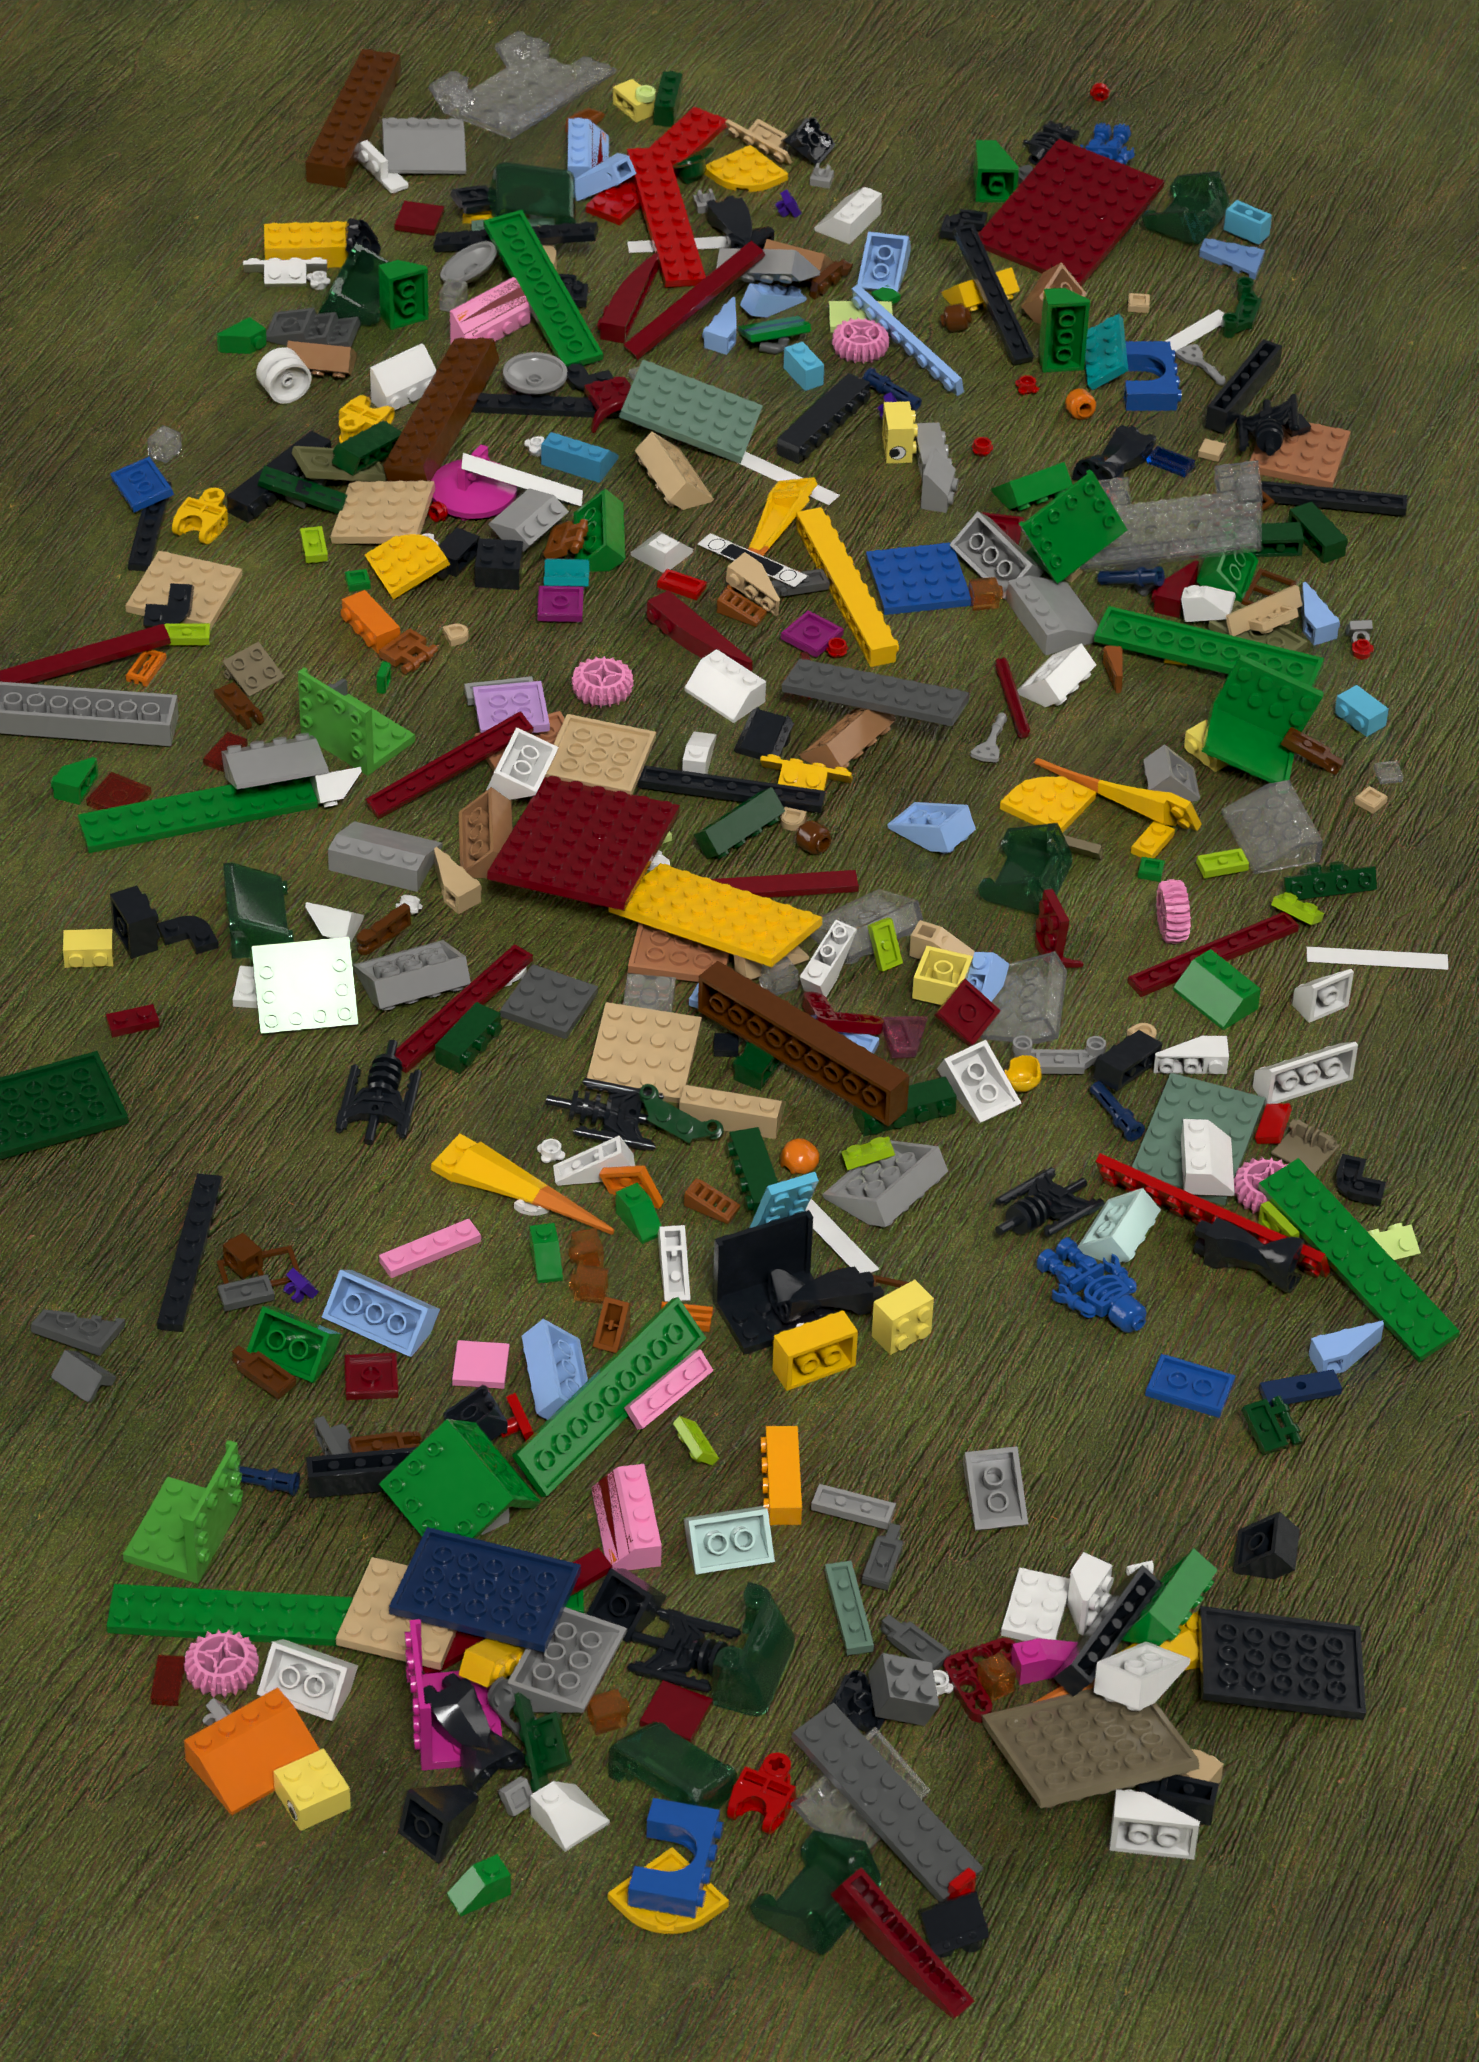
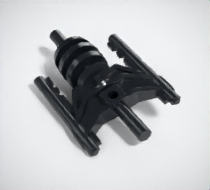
[1237,394,1299,456]
[335,1040,422,1145]
[545,1078,664,1151]
[995,1167,1104,1237]
[627,1608,760,1693]

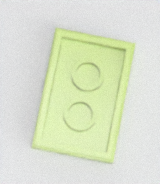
[829,301,893,333]

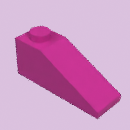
[1011,1638,1079,1685]

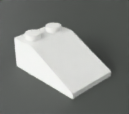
[937,1040,1021,1124]
[1094,1642,1190,1711]
[1110,1790,1199,1860]

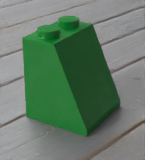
[973,140,1019,203]

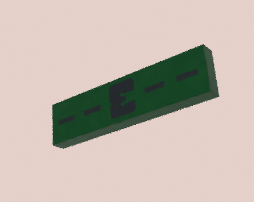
[257,465,348,514]

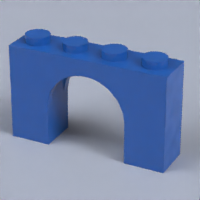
[1124,341,1182,411]
[628,1798,724,1918]

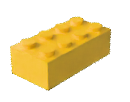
[264,221,349,268]

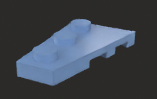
[1199,238,1265,280]

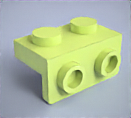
[1368,1223,1420,1261]

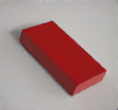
[657,569,707,600]
[1255,1103,1292,1144]

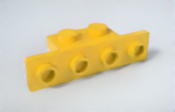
[760,754,853,791]

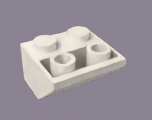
[1067,1552,1114,1636]

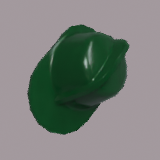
[672,147,715,184]

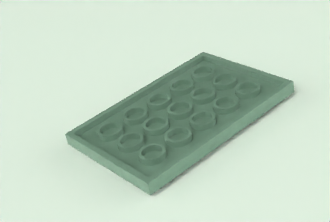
[619,360,763,463]
[1132,1073,1265,1205]

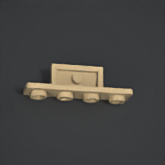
[725,119,792,165]
[1226,585,1302,636]

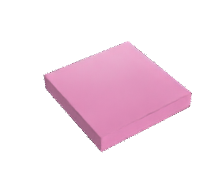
[452,1340,509,1389]

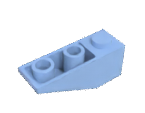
[568,153,636,201]
[740,283,807,317]
[702,297,737,355]
[1301,582,1340,645]
[967,952,1009,1002]
[1309,1321,1384,1374]

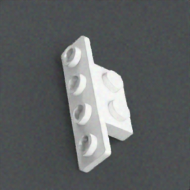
[358,140,408,193]
[243,257,327,287]

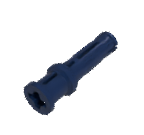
[862,368,922,411]
[1098,566,1165,587]
[1090,1081,1145,1141]
[239,1466,300,1496]

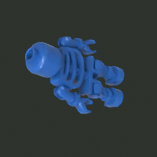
[1080,123,1135,165]
[1037,1237,1147,1333]

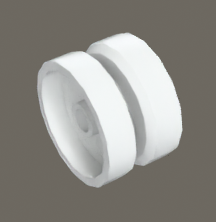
[256,348,312,403]

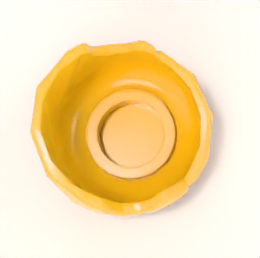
[1004,1055,1042,1092]

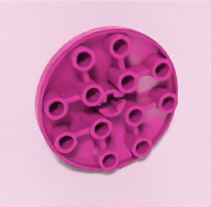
[432,444,517,521]

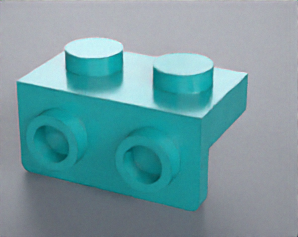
[544,559,589,587]

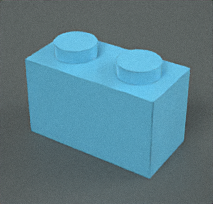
[1224,200,1272,245]
[783,342,824,391]
[1335,685,1389,737]

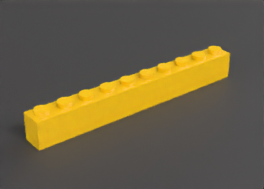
[796,507,899,667]

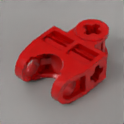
[727,1752,796,1835]

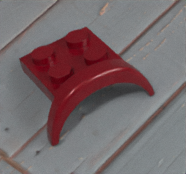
[584,376,631,433]
[1035,889,1084,968]

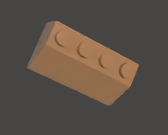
[800,707,897,769]
[458,787,512,878]

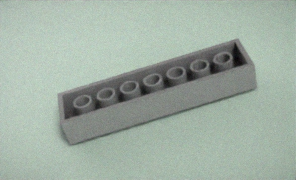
[0,682,179,746]

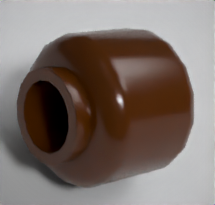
[940,303,972,333]
[796,820,831,855]

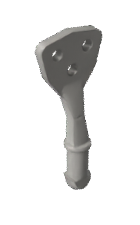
[1176,344,1226,386]
[971,713,1007,762]

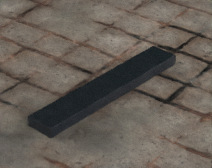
[128,481,172,572]

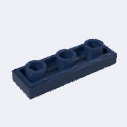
[1259,1369,1342,1407]

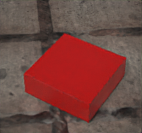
[947,1868,976,1900]

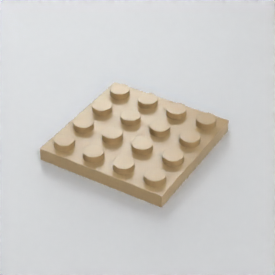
[331,480,435,544]
[126,551,243,631]
[544,714,656,795]
[587,1002,702,1103]
[336,1557,457,1670]

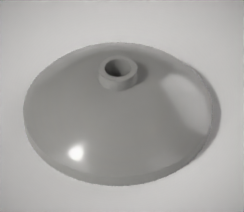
[440,241,497,285]
[503,352,567,395]

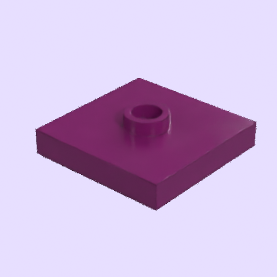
[538,586,584,622]
[781,610,844,658]

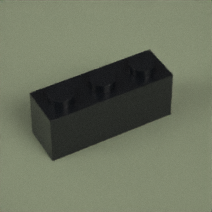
[1093,1030,1163,1091]

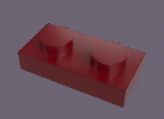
[105,1004,160,1038]

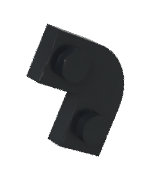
[940,209,988,240]
[559,274,588,308]
[566,363,614,390]
[143,583,194,628]
[156,916,219,955]
[1336,1154,1386,1206]

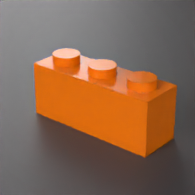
[341,590,400,654]

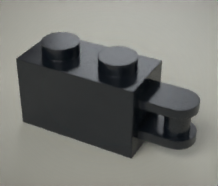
[434,527,480,580]
[1137,1775,1219,1826]

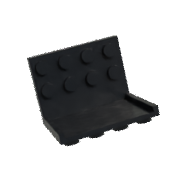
[712,1210,835,1355]

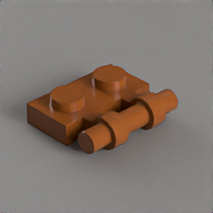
[543,519,588,559]
[379,628,438,674]

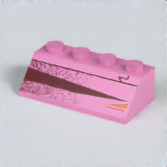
[450,277,531,345]
[591,1464,662,1570]

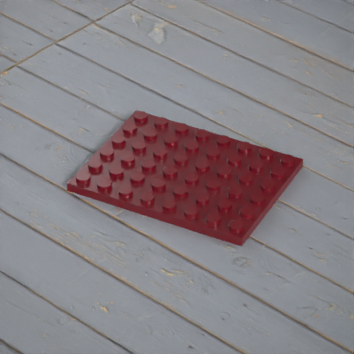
[978,139,1164,287]
[487,776,680,911]

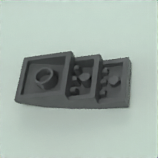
[266,308,361,347]

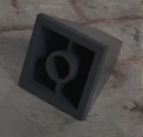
[398,1784,479,1864]

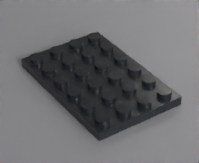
[1198,1606,1366,1720]

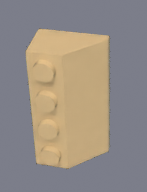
[635,432,714,510]
[679,1085,786,1139]

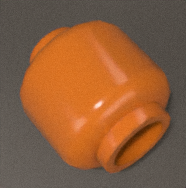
[1065,389,1096,420]

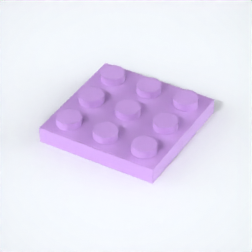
[473,681,550,734]

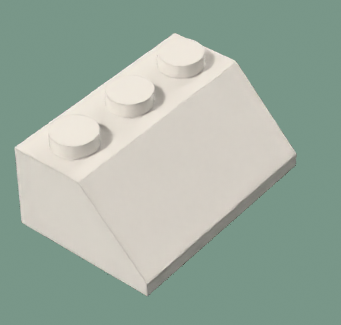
[814,187,882,244]
[370,343,436,410]
[1017,643,1096,707]
[685,649,766,723]
[487,727,559,800]
[1181,1119,1235,1196]
[257,1639,358,1721]

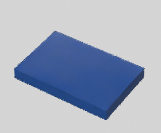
[110,457,174,512]
[1145,1354,1236,1418]

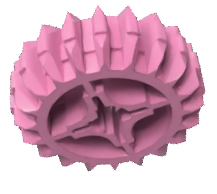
[832,317,889,364]
[572,656,633,708]
[1156,879,1191,944]
[1234,1156,1288,1214]
[184,1629,259,1698]

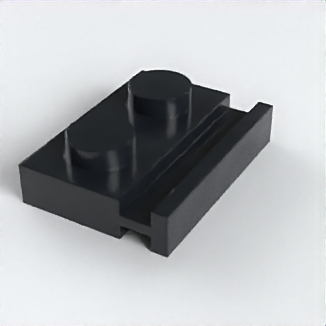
[450,185,501,214]

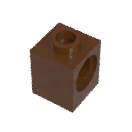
[223,1233,263,1279]

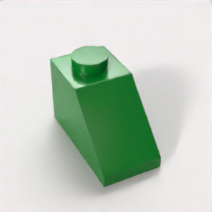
[217,317,267,354]
[51,757,99,805]
[615,1183,662,1244]
[529,1223,563,1284]
[447,1854,511,1917]

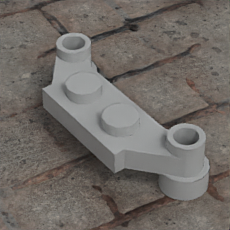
[1012,1035,1106,1074]

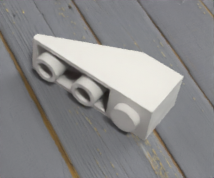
[800,920,857,997]
[1153,1036,1229,1074]

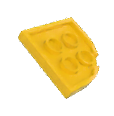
[705,145,788,192]
[365,534,450,600]
[1000,776,1096,834]
[608,1847,729,1934]

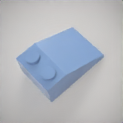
[857,232,911,292]
[887,802,976,854]

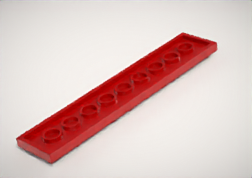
[585,107,727,226]
[626,147,706,287]
[1095,1153,1330,1278]

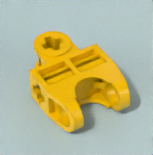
[339,395,395,443]
[172,488,228,544]

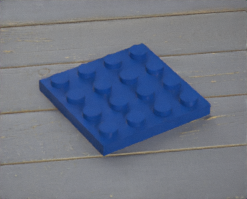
[865,543,972,615]

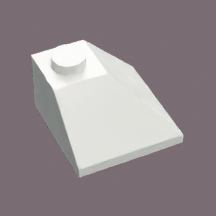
[631,531,693,573]
[1181,585,1236,622]
[309,767,362,807]
[305,902,364,942]
[1292,969,1354,1023]
[531,1781,610,1852]

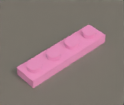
[379,1219,481,1278]
[624,1349,714,1430]

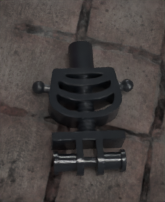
[1023,120,1080,165]

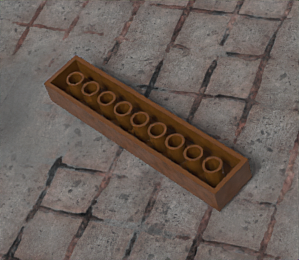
[305,49,401,188]
[383,337,500,482]
[698,961,909,1126]

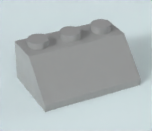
[488,488,569,552]

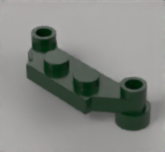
[1222,277,1262,338]
[639,1084,724,1145]

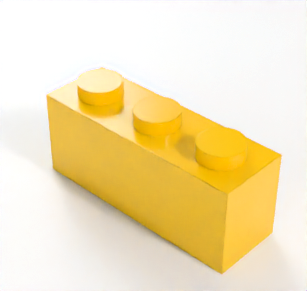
[458,1638,526,1688]

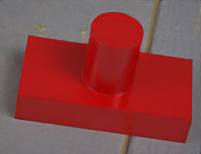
[501,1393,534,1441]

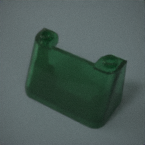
[487,162,576,225]
[1141,171,1230,245]
[317,242,389,327]
[978,823,1072,915]
[223,862,294,959]
[712,1582,795,1717]
[608,1722,738,1810]
[750,1830,881,1955]

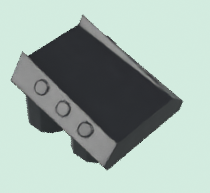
[782,117,836,165]
[346,218,381,274]
[734,707,794,760]
[443,1385,508,1441]
[825,1670,885,1736]
[918,1891,989,1958]

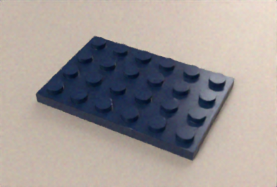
[389,1527,581,1653]

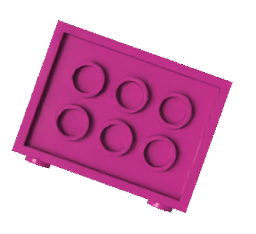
[405,1619,503,1771]

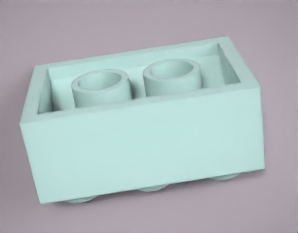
[1078,1188,1161,1263]
[683,1506,775,1574]

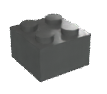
[868,1653,939,1726]

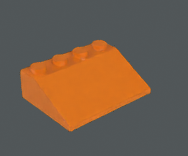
[184,1687,320,1815]

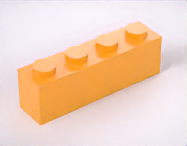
[760,1426,802,1525]

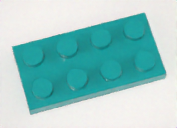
[1085,313,1128,390]

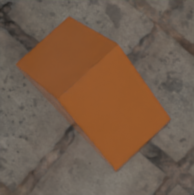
[592,1296,630,1353]

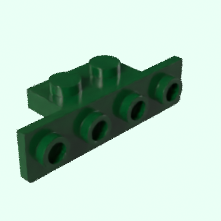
[1284,861,1377,900]
[513,1692,572,1793]

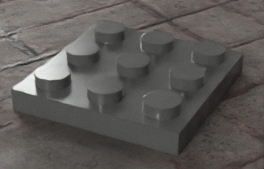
[500,964,598,1039]

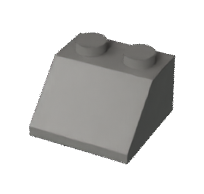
[921,448,959,513]
[1143,744,1200,801]

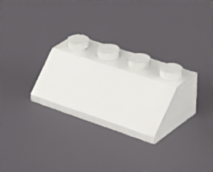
[1253,1042,1358,1105]

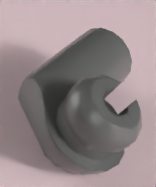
[759,337,789,354]

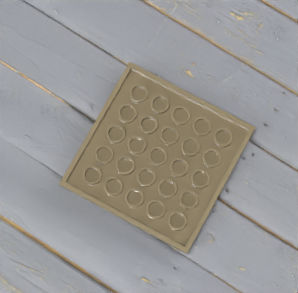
[982,1688,1199,1809]

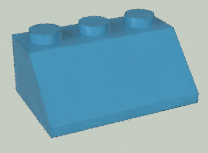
[541,432,619,483]

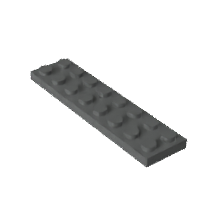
[782,659,970,726]
[791,1702,984,1903]

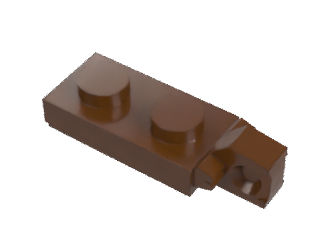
[809,259,853,300]
[1281,727,1344,775]
[231,1345,296,1399]

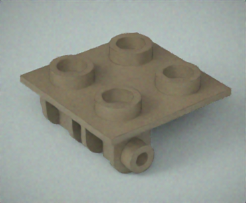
[222,642,285,698]
[1271,1119,1340,1175]

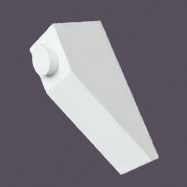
[682,732,717,774]
[553,1135,635,1186]
[658,1225,690,1302]

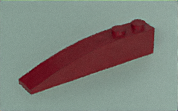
[597,253,659,344]
[646,590,753,672]
[831,1867,975,2020]

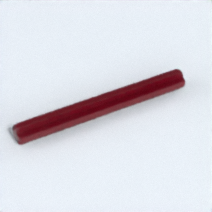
[995,657,1030,739]

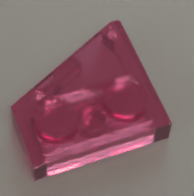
[882,1016,928,1058]

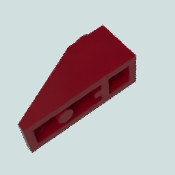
[1151,560,1199,618]

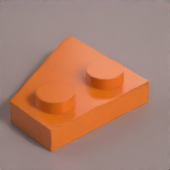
[599,1165,664,1209]

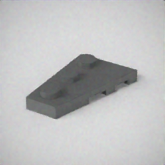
[31,1309,125,1356]

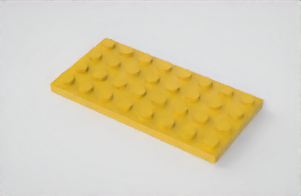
[609,863,822,967]

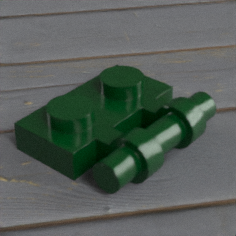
[1241,1396,1303,1456]

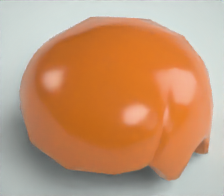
[779,1138,819,1174]

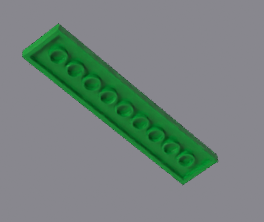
[483,210,603,367]
[1094,606,1324,687]
[77,777,318,853]
[1258,1158,1460,1363]
[512,1297,706,1497]
[106,1584,354,1647]

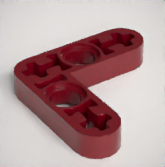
[802,992,884,1035]
[943,1637,1015,1723]

